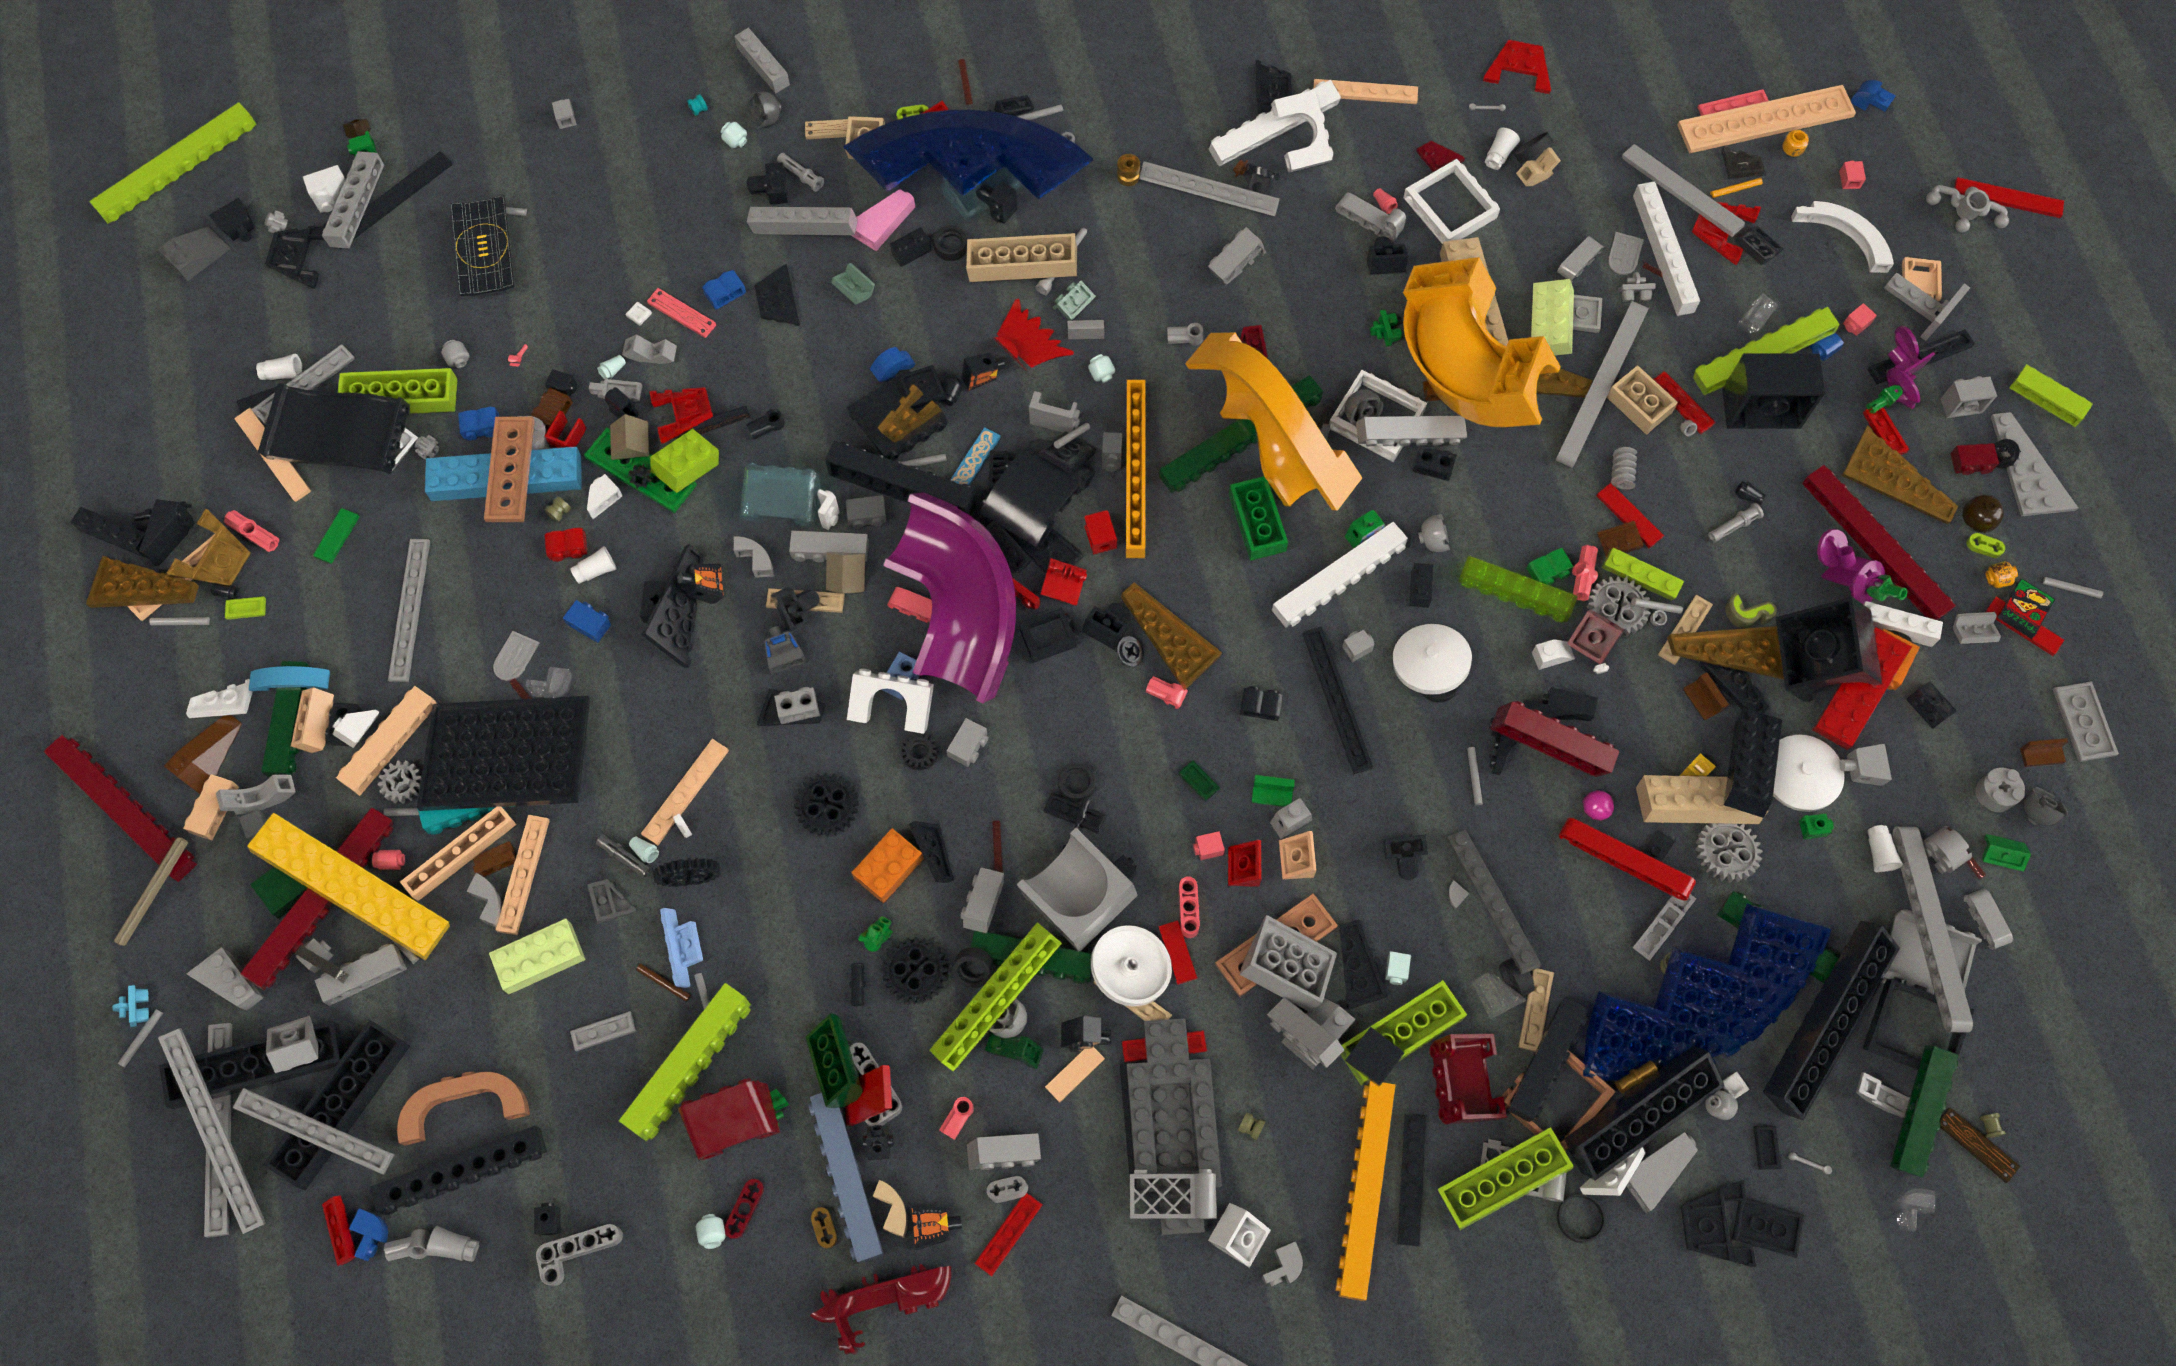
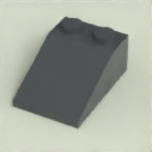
[158,226,231,282]

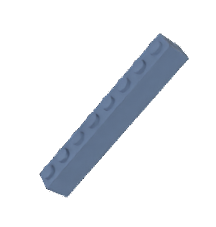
[808,1093,884,1264]

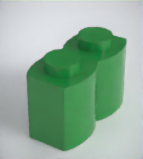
[1526,548,1574,587]

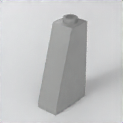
[1626,1132,1698,1213]

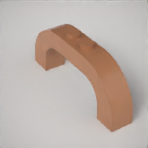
[397,1072,530,1146]

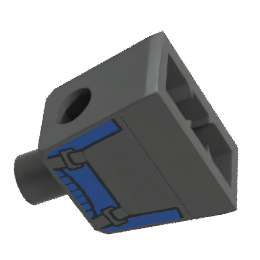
[764,626,806,675]

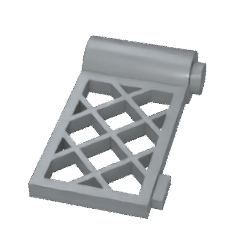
[1480,1139,1567,1202]
[1130,1169,1217,1219]

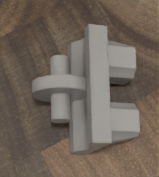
[1618,272,1655,302]

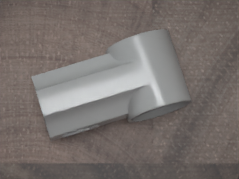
[1167,323,1203,345]
[384,1229,431,1261]

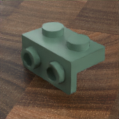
[831,263,875,305]

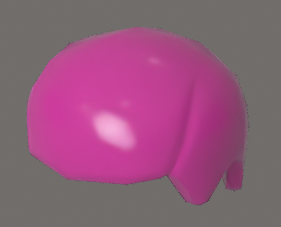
[1582,790,1614,821]

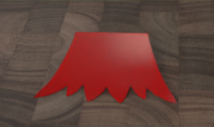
[993,299,1074,369]

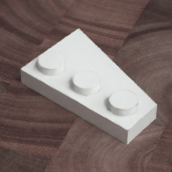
[186,679,253,718]
[1580,1147,1646,1196]

